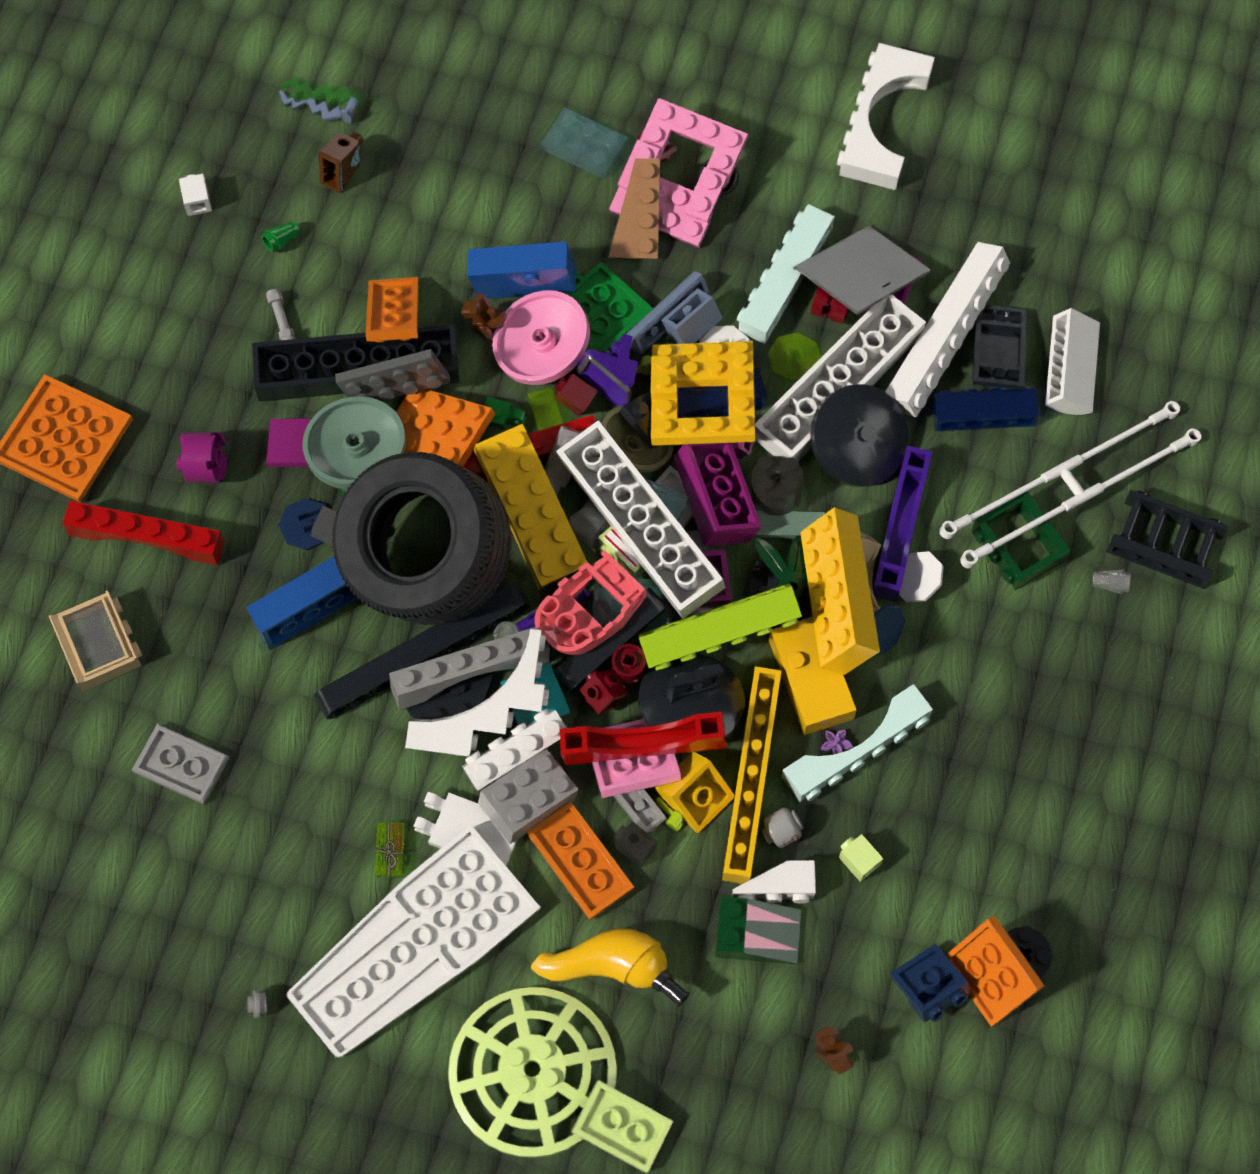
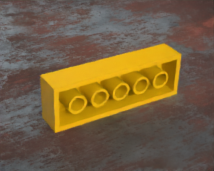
[474,424,587,590]
[800,507,880,675]

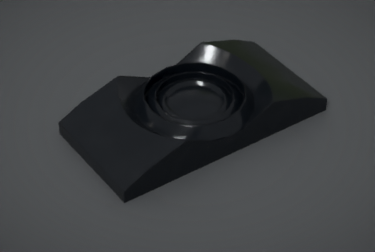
[972,305,1027,390]

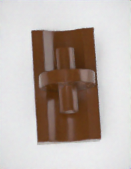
[461,294,507,341]
[814,1027,854,1075]

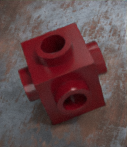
[580,669,628,714]

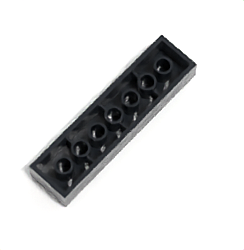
[252,324,460,402]

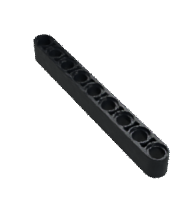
[314,582,531,720]

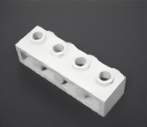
[462,708,566,790]

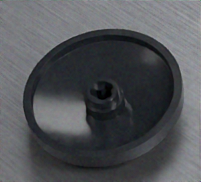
[810,384,908,487]

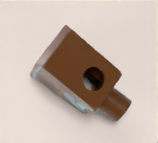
[318,132,364,193]

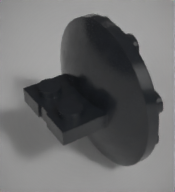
[638,653,745,738]

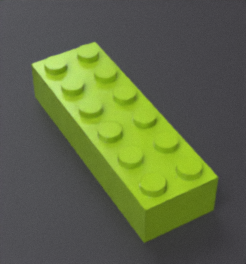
[639,583,802,670]

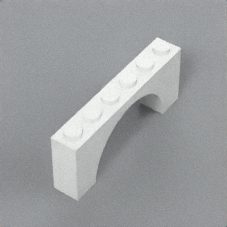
[837,43,935,190]

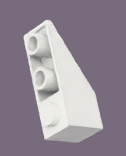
[732,861,816,904]

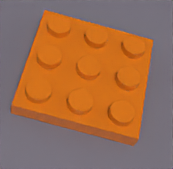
[946,915,1044,1027]

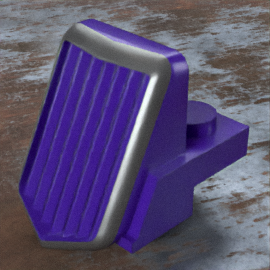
[577,333,638,406]

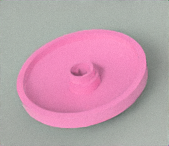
[493,290,590,385]

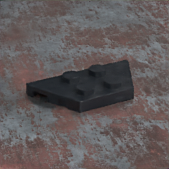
[405,672,494,719]

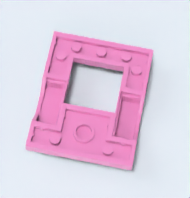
[609,98,748,248]

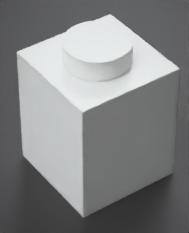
[179,174,212,216]

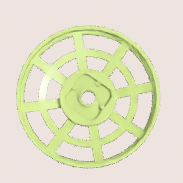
[449,987,617,1158]

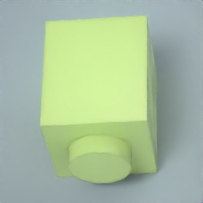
[839,834,883,882]

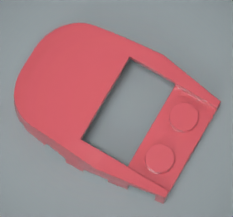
[535,550,648,655]

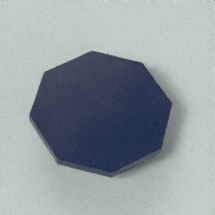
[278,498,326,551]
[874,605,905,655]

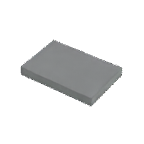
[132,724,229,805]

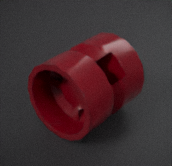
[810,286,849,325]
[612,644,646,688]

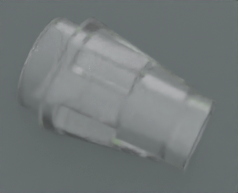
[1092,569,1131,595]

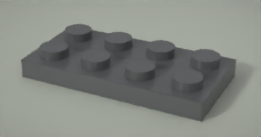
[335,349,450,401]

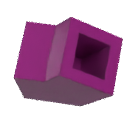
[732,442,753,459]

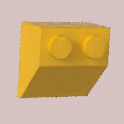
[655,752,735,833]

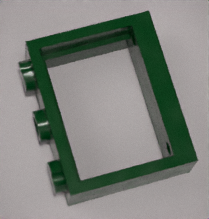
[972,491,1071,591]

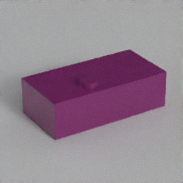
[674,443,762,546]

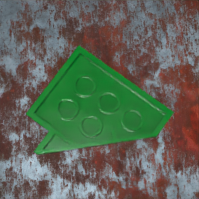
[565,262,653,372]

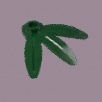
[753,535,808,600]

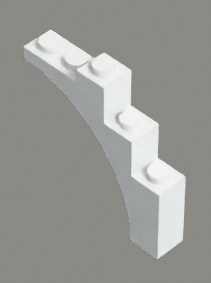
[405,628,549,756]

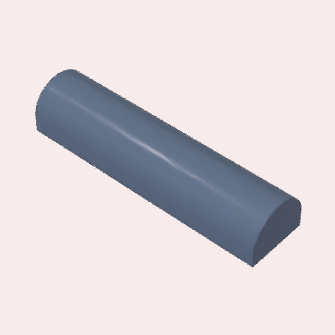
[626,271,709,356]

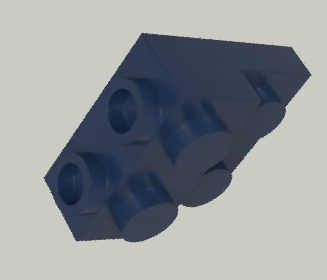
[890,944,970,1023]

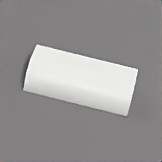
[1045,308,1100,415]

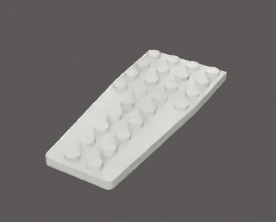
[287,824,540,1058]

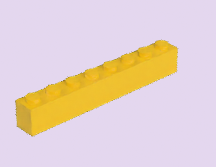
[722,667,781,884]

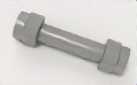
[266,289,296,340]

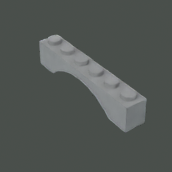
[389,627,550,710]

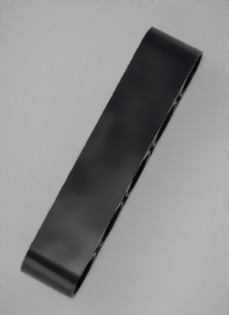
[554,587,667,692]

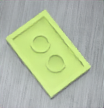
[571,1081,673,1173]

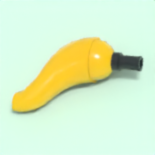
[531,929,690,1007]

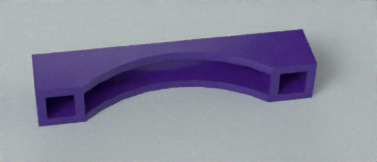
[873,446,932,602]

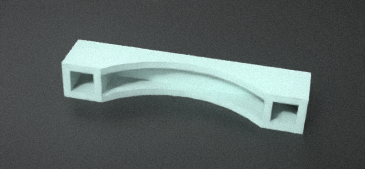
[781,684,933,802]

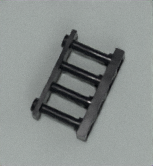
[1106,489,1229,589]

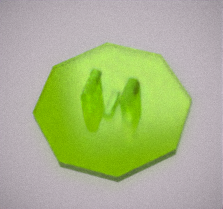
[768,333,821,382]

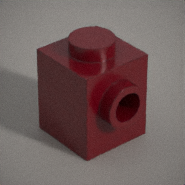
[553,374,597,416]

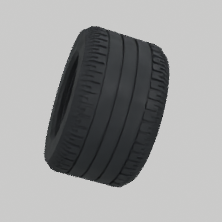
[332,452,512,625]

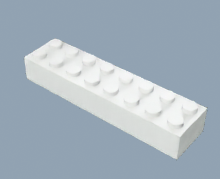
[755,295,926,469]
[556,421,725,619]

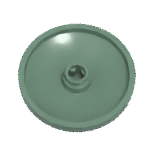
[303,396,406,489]

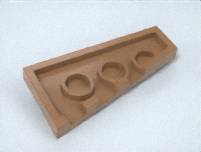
[608,158,660,259]

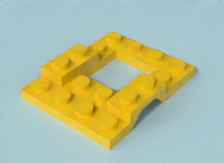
[651,341,755,446]

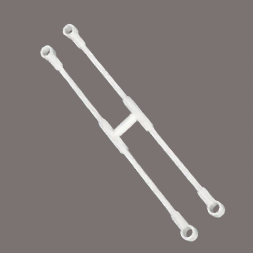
[940,401,1201,568]

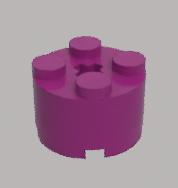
[176,432,227,483]

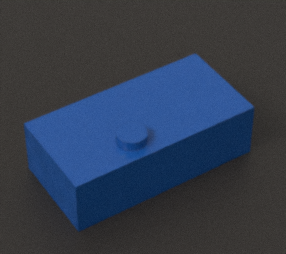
[467,242,576,299]
[246,557,358,650]

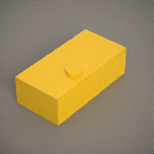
[769,617,856,735]

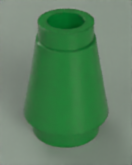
[262,221,300,252]

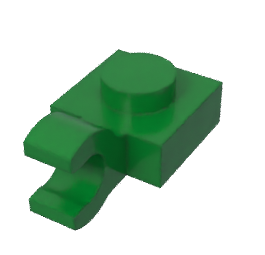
[484,397,527,429]

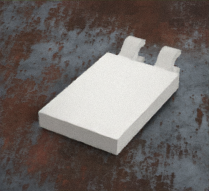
[413,792,517,867]

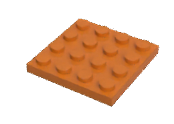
[0,374,133,503]
[396,389,495,467]

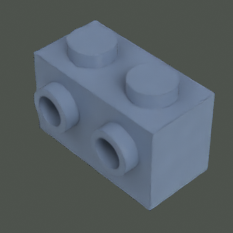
[662,289,723,344]

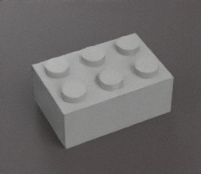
[478,748,578,844]

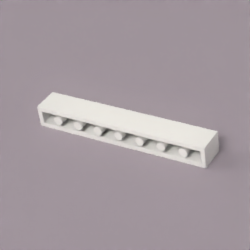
[886,242,1010,417]

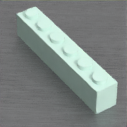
[737,204,834,344]

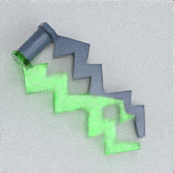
[279,77,361,124]

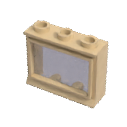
[49,591,142,692]

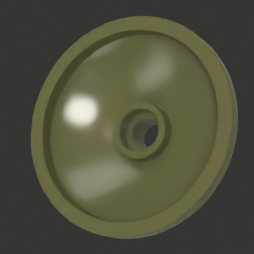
[601,406,674,472]

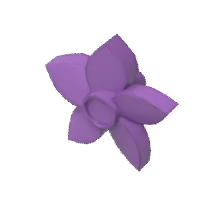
[821,729,853,755]

